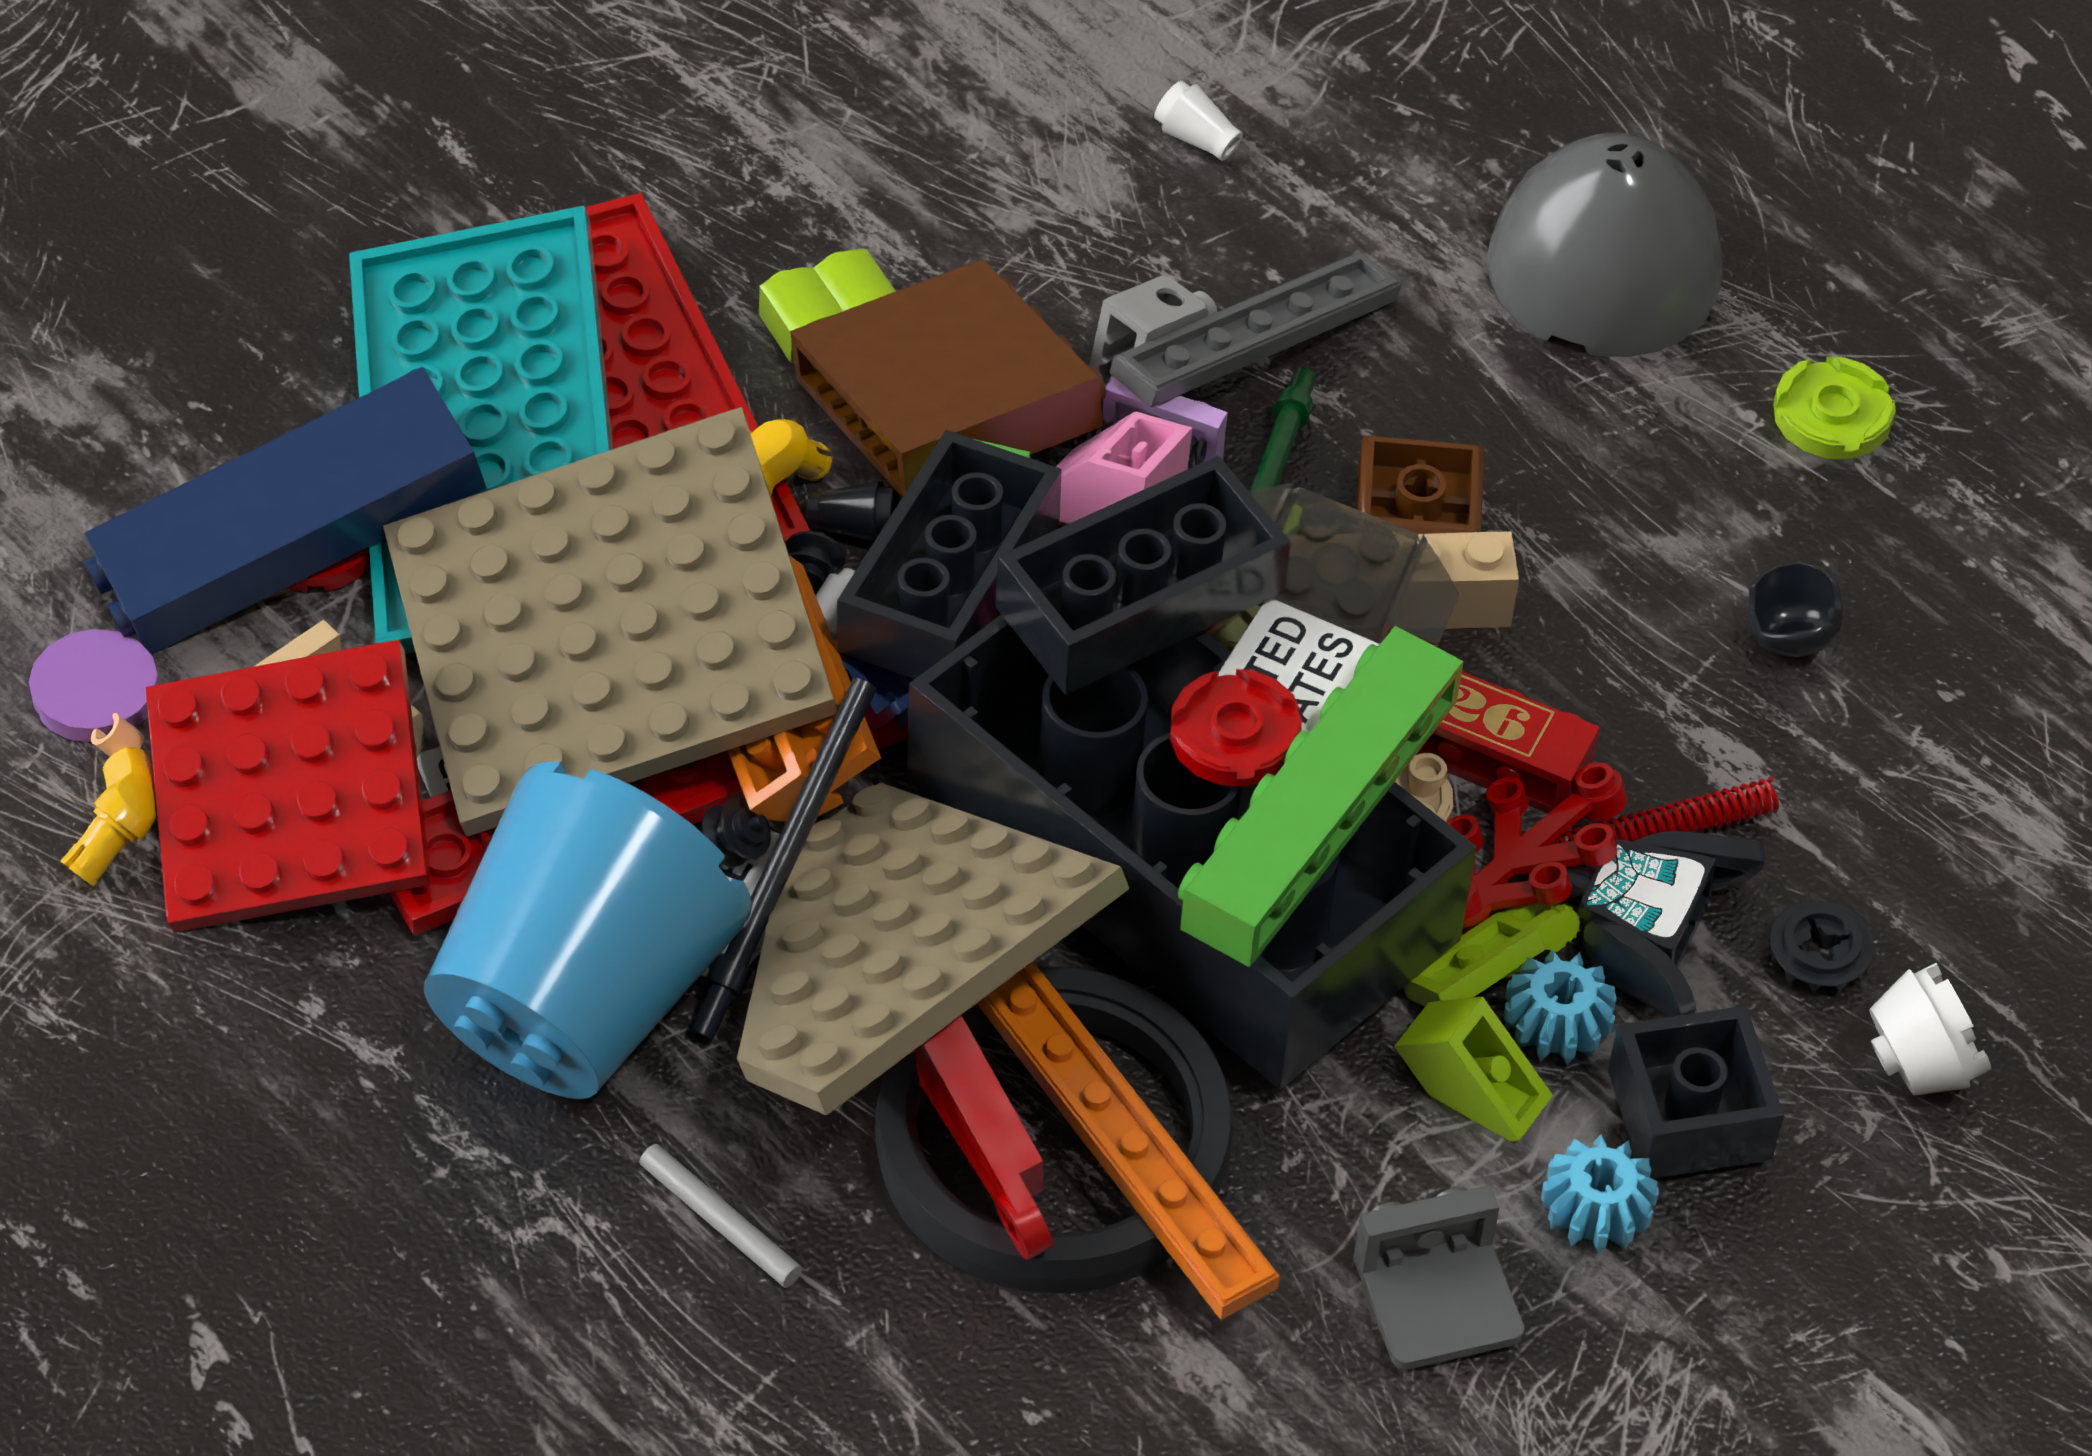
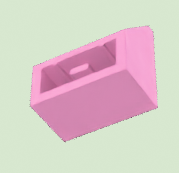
[1056,411,1193,526]

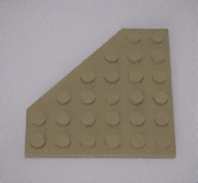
[737,782,1129,1116]

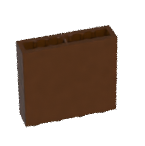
[790,259,1106,497]

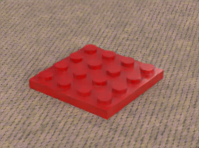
[145,639,432,933]

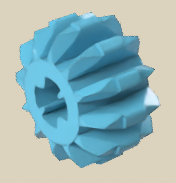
[1503,949,1617,1065]
[1541,1134,1659,1254]

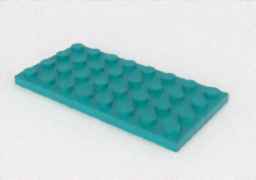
[349,205,613,654]

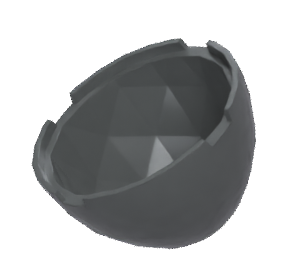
[1487,132,1723,357]

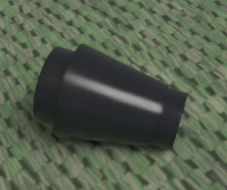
[806,481,900,541]

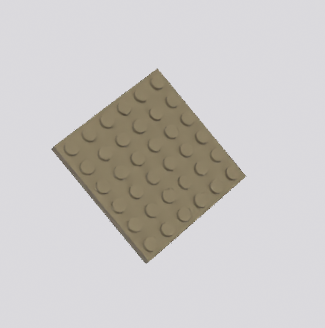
[383,407,838,837]

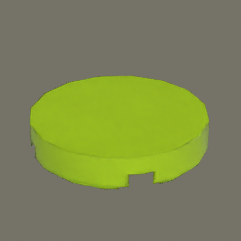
[1773,356,1896,460]

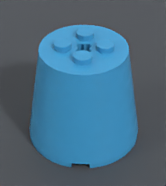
[424,761,752,1099]

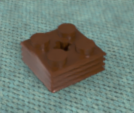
[1355,435,1485,536]

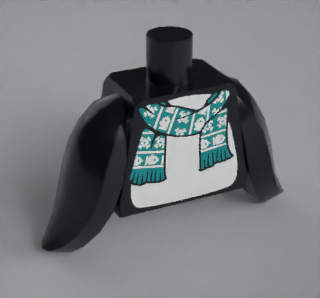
[1564,831,1765,1017]

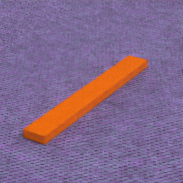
[976,961,1280,1320]

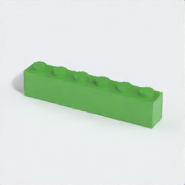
[1178,626,1463,967]

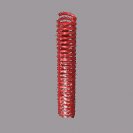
[1551,776,1779,866]

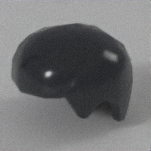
[1748,562,1842,658]

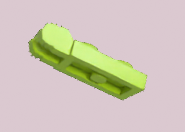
[1404,903,1580,1006]

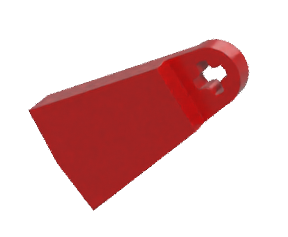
[915,1015,1053,1260]

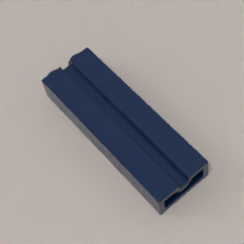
[84,367,487,655]

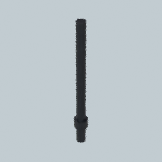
[688,678,877,1042]

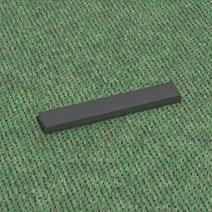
[1109,252,1402,408]

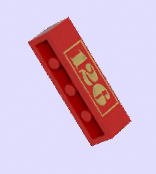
[1364,633,1600,813]

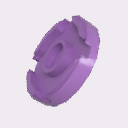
[29,629,159,742]

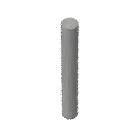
[639,1144,802,1288]

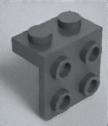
[1353,1185,1524,1370]

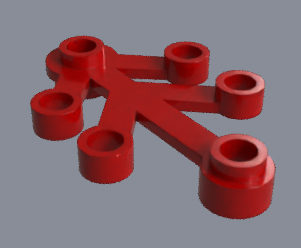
[1447,762,1628,936]

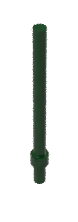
[1250,368,1316,514]

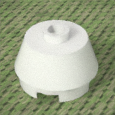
[1869,963,1992,1095]

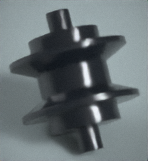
[785,531,846,596]
[701,796,771,868]

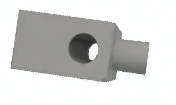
[1089,276,1217,401]

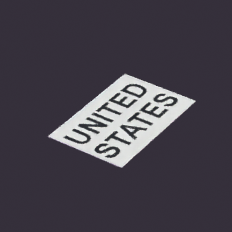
[1218,598,1379,732]

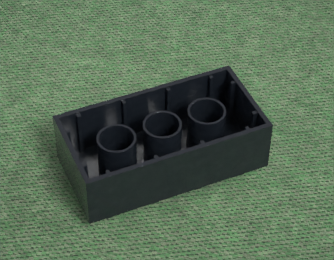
[906,614,1477,1090]

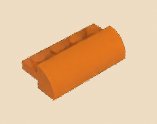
[727,555,881,821]

